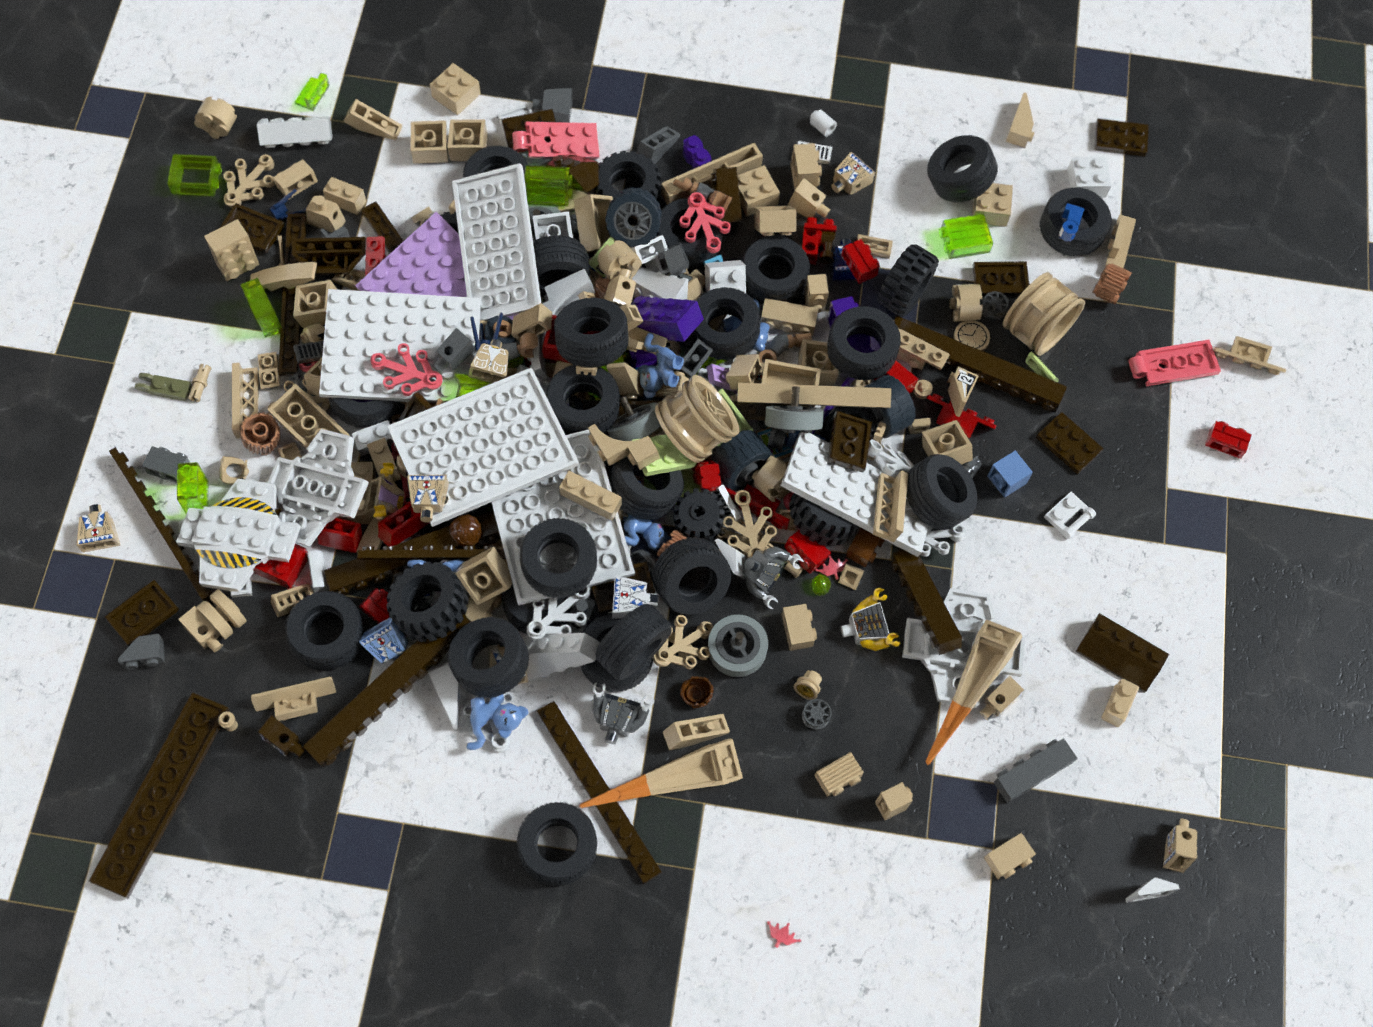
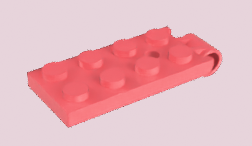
[512,122,600,159]
[1128,339,1221,387]

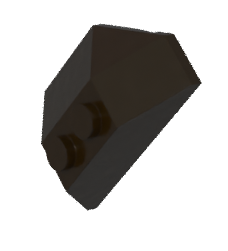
[542,155,599,193]
[292,237,366,275]

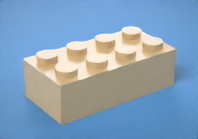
[268,383,350,451]

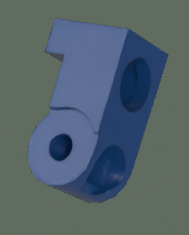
[1059,203,1084,241]

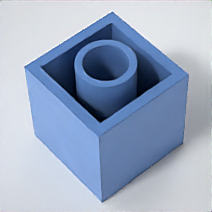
[987,451,1033,498]

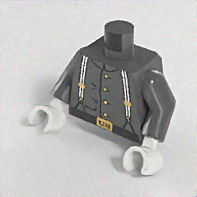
[742,546,804,609]
[592,683,654,744]

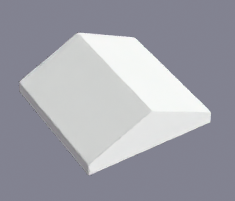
[715,538,747,579]
[1126,878,1179,903]

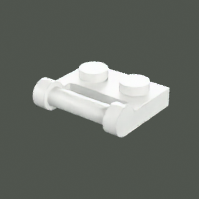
[1044,492,1096,539]

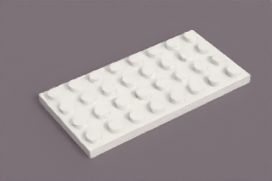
[452,163,541,321]
[781,431,928,557]

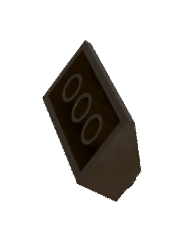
[1075,613,1169,693]

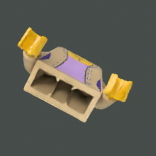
[364,463,405,523]

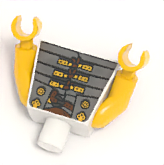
[841,588,900,651]

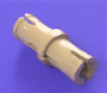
[188,364,212,402]

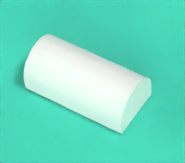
[307,550,329,593]

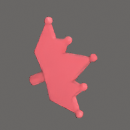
[815,556,848,580]
[767,921,801,948]

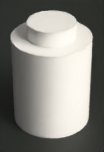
[810,110,837,136]

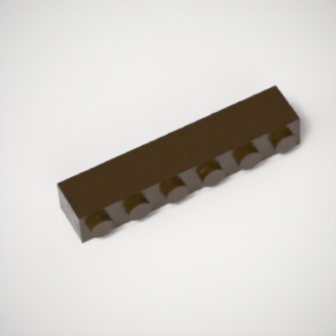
[891,549,962,655]

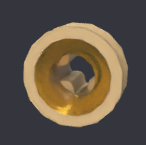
[794,670,822,700]

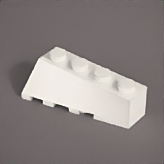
[257,116,333,148]
[632,267,688,300]
[524,633,600,682]

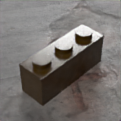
[711,167,742,222]

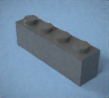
[993,738,1078,803]

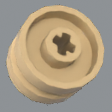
[196,589,247,640]

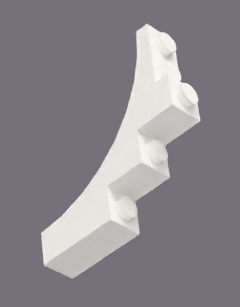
[516,269,596,380]

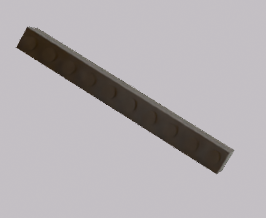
[894,316,1067,413]
[324,510,501,596]
[303,614,471,767]

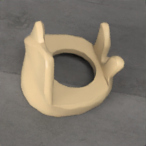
[219,456,249,485]

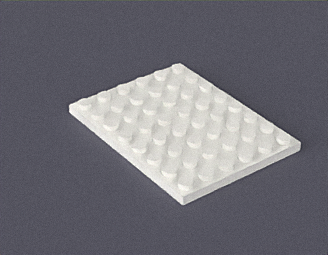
[319,289,481,403]
[387,367,579,527]
[492,430,635,605]

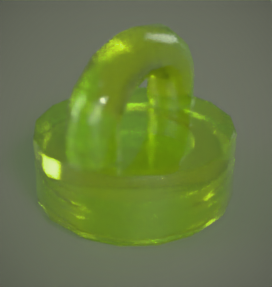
[811,574,831,595]

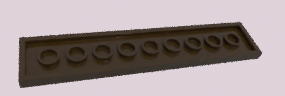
[88,692,230,899]

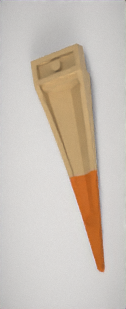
[926,619,1022,766]
[579,738,743,808]

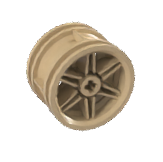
[1003,272,1085,356]
[655,375,740,463]

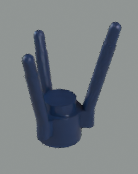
[269,189,306,221]
[470,312,503,352]

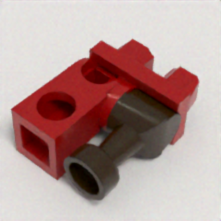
[802,217,836,264]

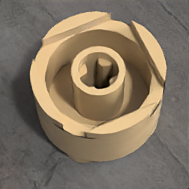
[194,97,237,139]
[598,241,642,281]
[950,284,982,322]
[752,456,790,502]

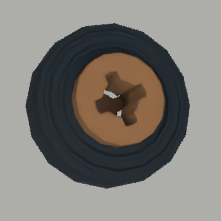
[484,316,517,344]

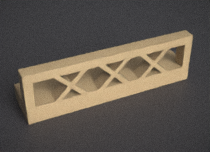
[232,363,259,438]
[873,470,908,542]

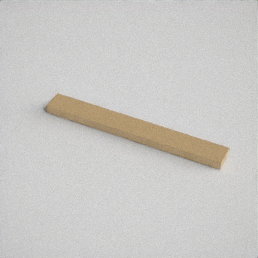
[737,383,891,408]

